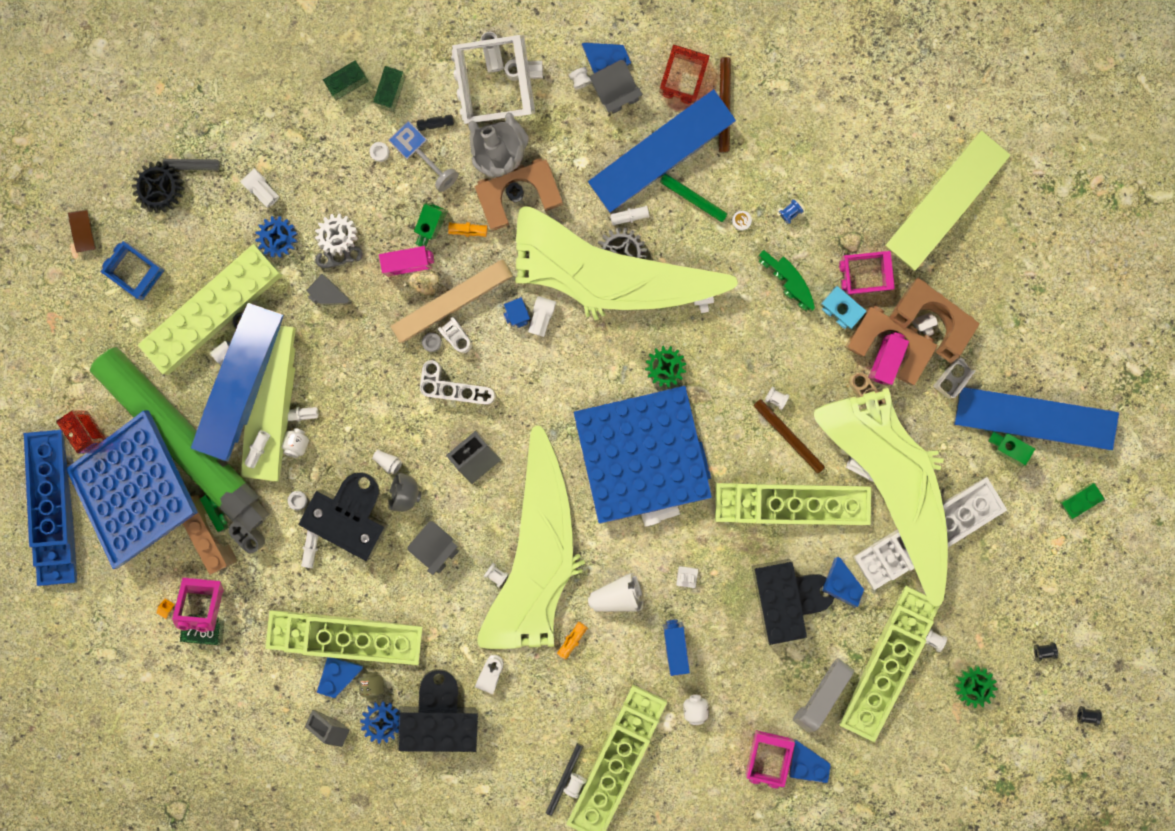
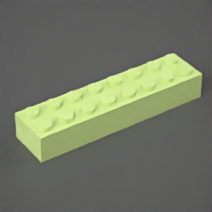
[138,244,283,375]

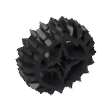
[131,161,185,214]

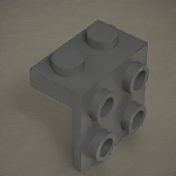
[590,60,643,114]
[407,521,460,575]

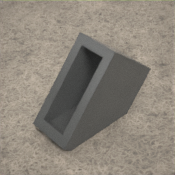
[306,274,353,305]
[305,710,350,747]

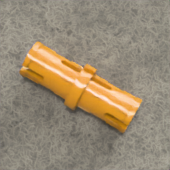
[448,222,488,237]
[557,621,588,660]

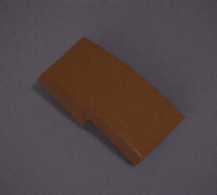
[68,209,96,253]

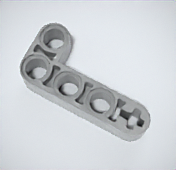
[793,658,854,732]

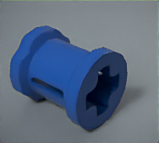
[778,199,804,224]

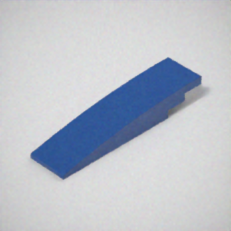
[588,89,736,213]
[191,303,284,461]
[954,387,1119,450]
[23,430,77,586]

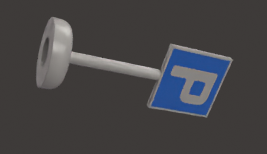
[388,120,459,192]

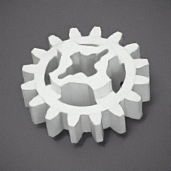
[315,214,358,256]

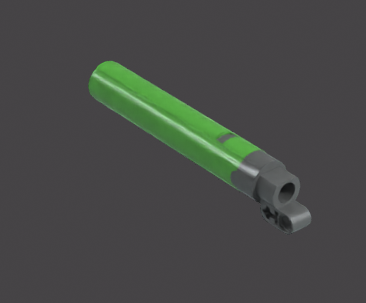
[90,347,270,553]

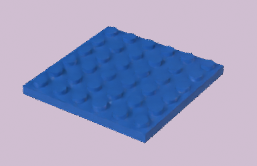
[573,386,712,524]
[66,410,198,569]

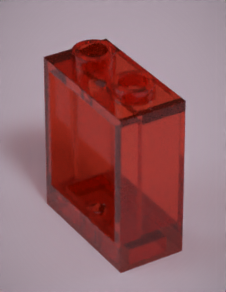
[659,44,710,105]
[56,410,106,454]

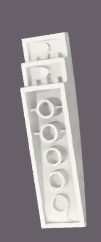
[853,477,1007,590]

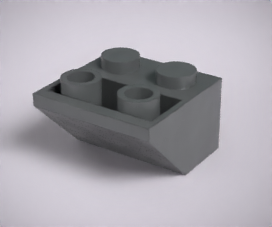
[446,431,501,484]

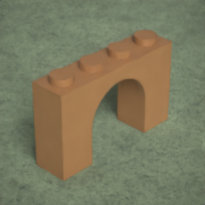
[474,158,563,231]
[889,278,980,363]
[845,306,938,386]
[183,494,238,575]

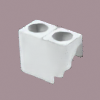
[933,358,976,399]

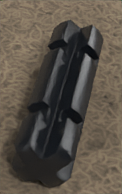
[416,114,454,131]

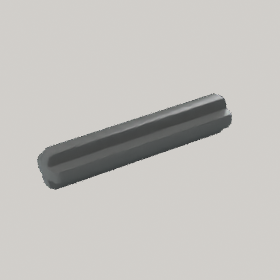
[162,159,220,170]

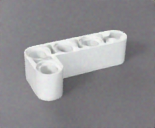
[420,360,496,404]

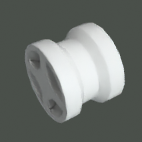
[569,67,592,90]

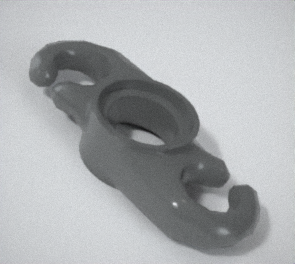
[315,246,363,269]

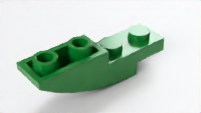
[757,250,815,312]

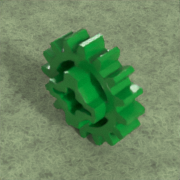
[645,346,687,387]
[954,665,998,708]

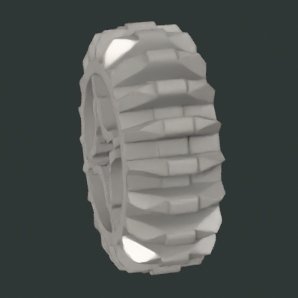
[598,228,647,259]

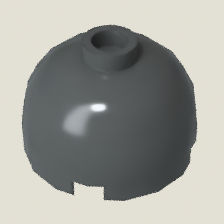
[388,473,421,512]

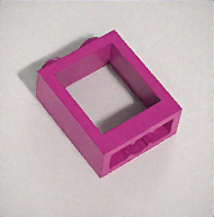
[379,246,435,277]
[839,251,895,295]
[868,332,909,386]
[172,578,224,632]
[745,730,795,789]

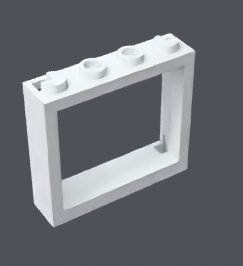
[451,35,535,124]

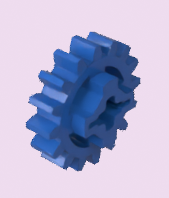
[255,216,298,258]
[360,701,399,744]

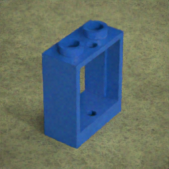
[100,241,165,300]
[663,619,690,676]

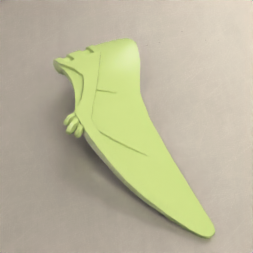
[515,206,738,321]
[814,388,948,606]
[478,426,585,649]

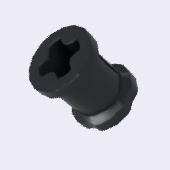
[506,182,524,202]
[1034,642,1058,662]
[1077,706,1102,727]

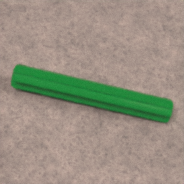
[660,174,728,222]

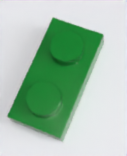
[1060,483,1105,519]
[200,495,229,532]

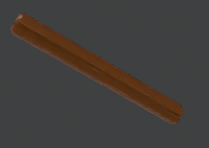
[719,57,731,153]
[753,399,825,473]

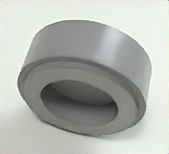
[422,333,442,352]

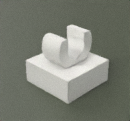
[694,297,714,313]
[912,312,938,336]
[676,566,698,588]

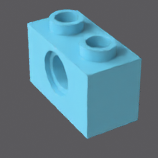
[821,286,866,329]

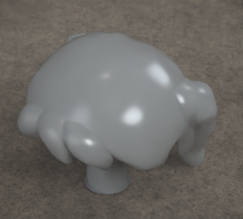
[468,112,529,178]

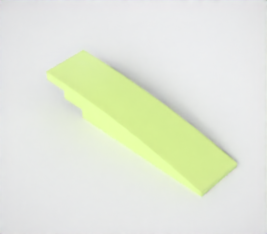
[885,130,1010,271]
[241,326,296,482]
[715,483,871,525]
[840,585,940,742]
[265,610,422,665]
[566,684,667,831]

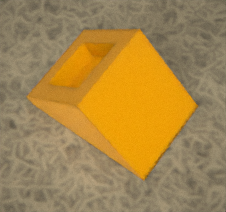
[156,599,175,619]

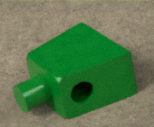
[414,203,448,247]
[988,432,1036,468]

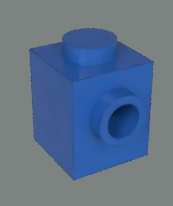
[503,297,531,328]

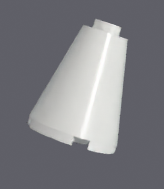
[588,573,643,612]

